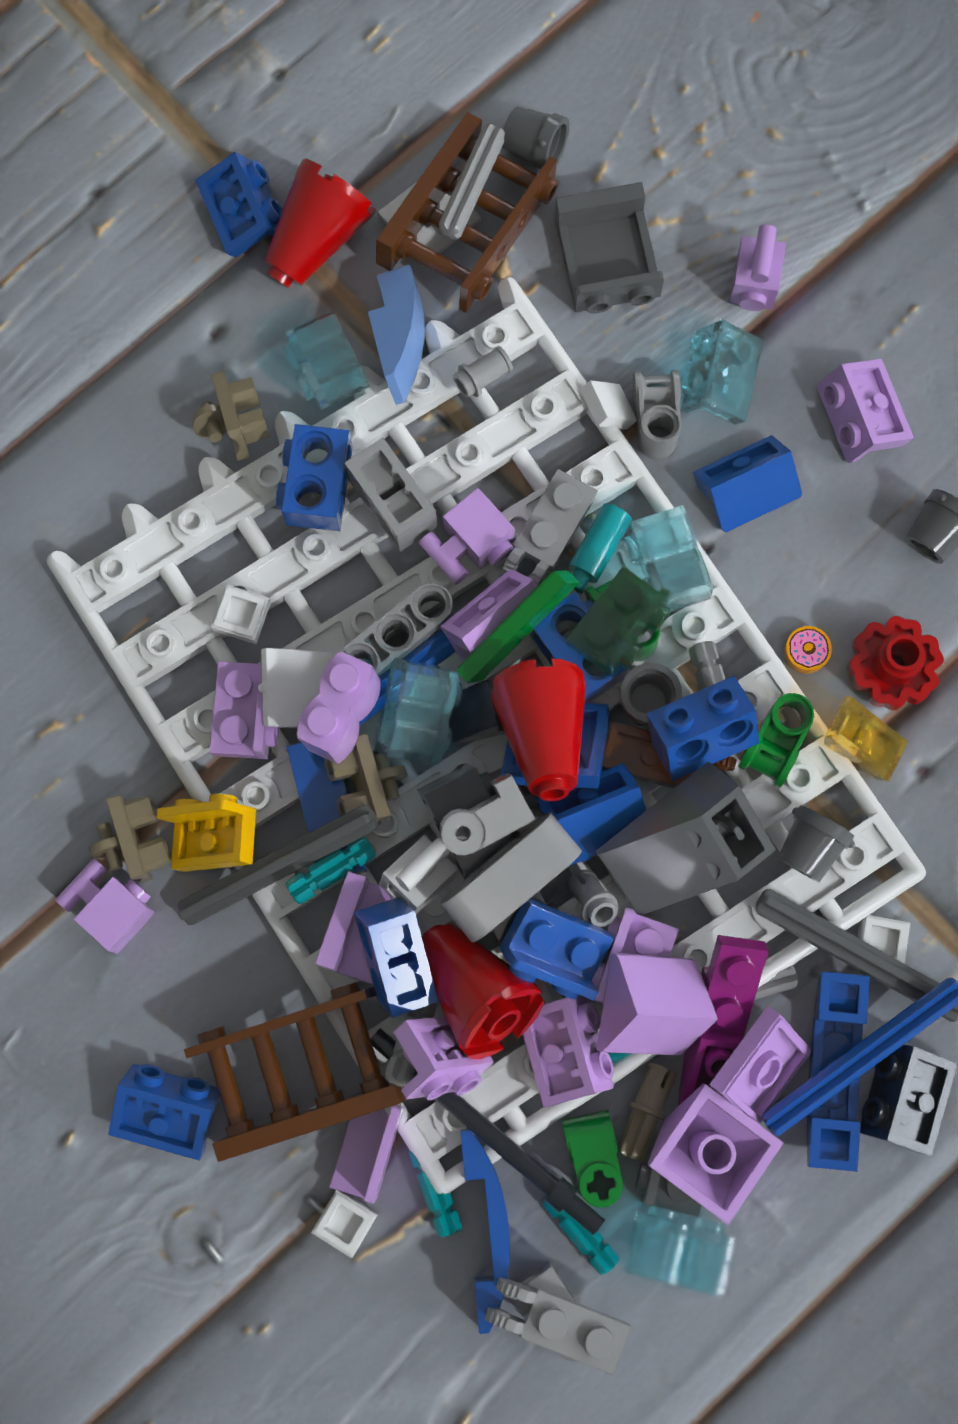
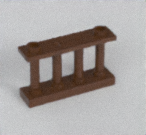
[376,112,559,313]
[184,982,406,1162]

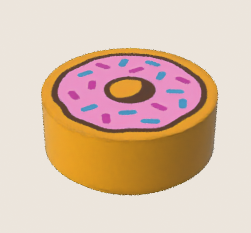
[784,626,832,674]

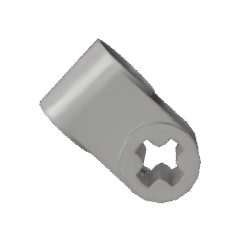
[632,370,682,459]

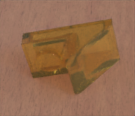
[823,696,908,782]

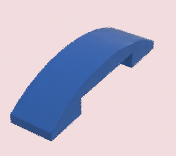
[807,971,870,1172]
[460,1130,510,1334]

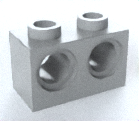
[345,438,438,552]

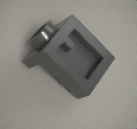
[635,1162,701,1217]

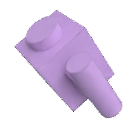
[729,225,786,311]
[419,488,515,585]
[55,858,156,954]

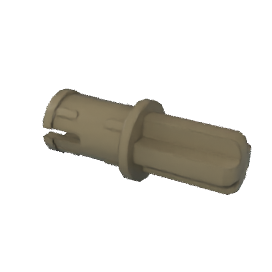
[618,1062,677,1161]

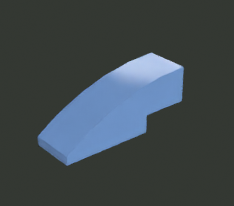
[368,265,425,405]

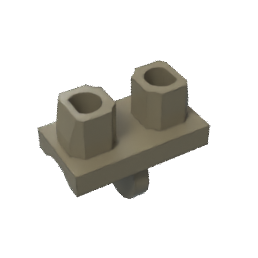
[191,371,270,461]
[324,734,408,826]
[89,795,172,884]

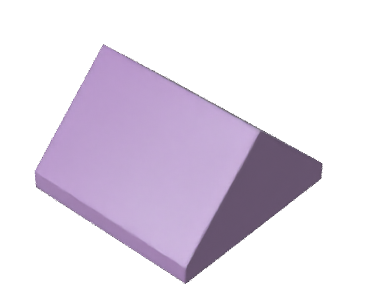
[596,953,718,1055]
[647,1083,783,1225]

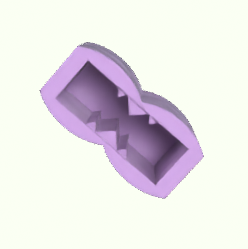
[297,651,381,764]

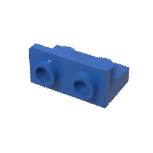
[195,152,283,258]
[499,899,614,1000]
[108,1064,221,1161]

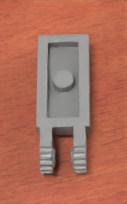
[498,469,598,586]
[484,1277,631,1375]

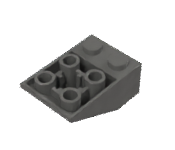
[596,761,776,915]

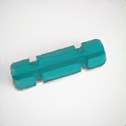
[286,836,375,904]
[408,1150,462,1238]
[542,1198,619,1275]

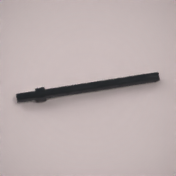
[371,1028,605,1235]

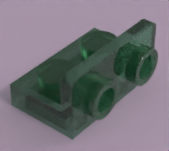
[566,566,672,677]

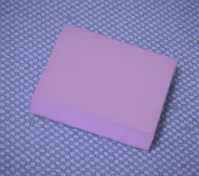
[709,1006,812,1124]

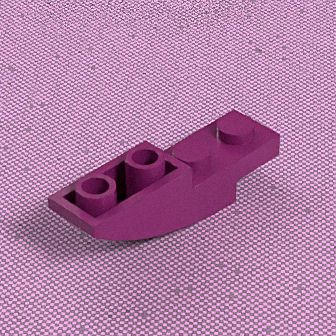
[678,935,769,1106]

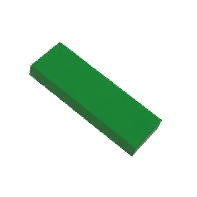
[457,571,580,683]

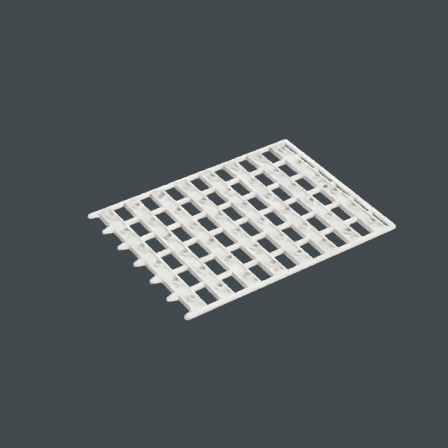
[46,277,926,1194]

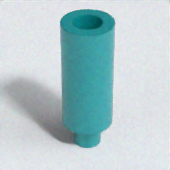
[568,503,632,594]

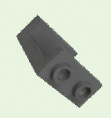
[555,182,664,314]

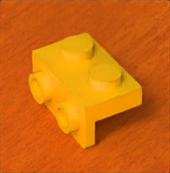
[156,794,256,872]

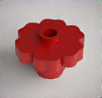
[847,616,944,711]

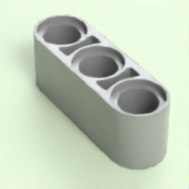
[341,583,454,677]
[440,812,582,942]

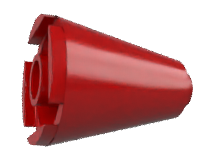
[264,158,376,289]
[491,659,586,801]
[422,924,544,1059]

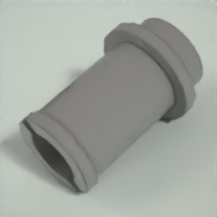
[453,346,513,398]
[568,869,618,927]

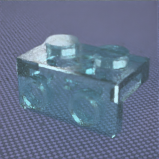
[680,319,764,425]

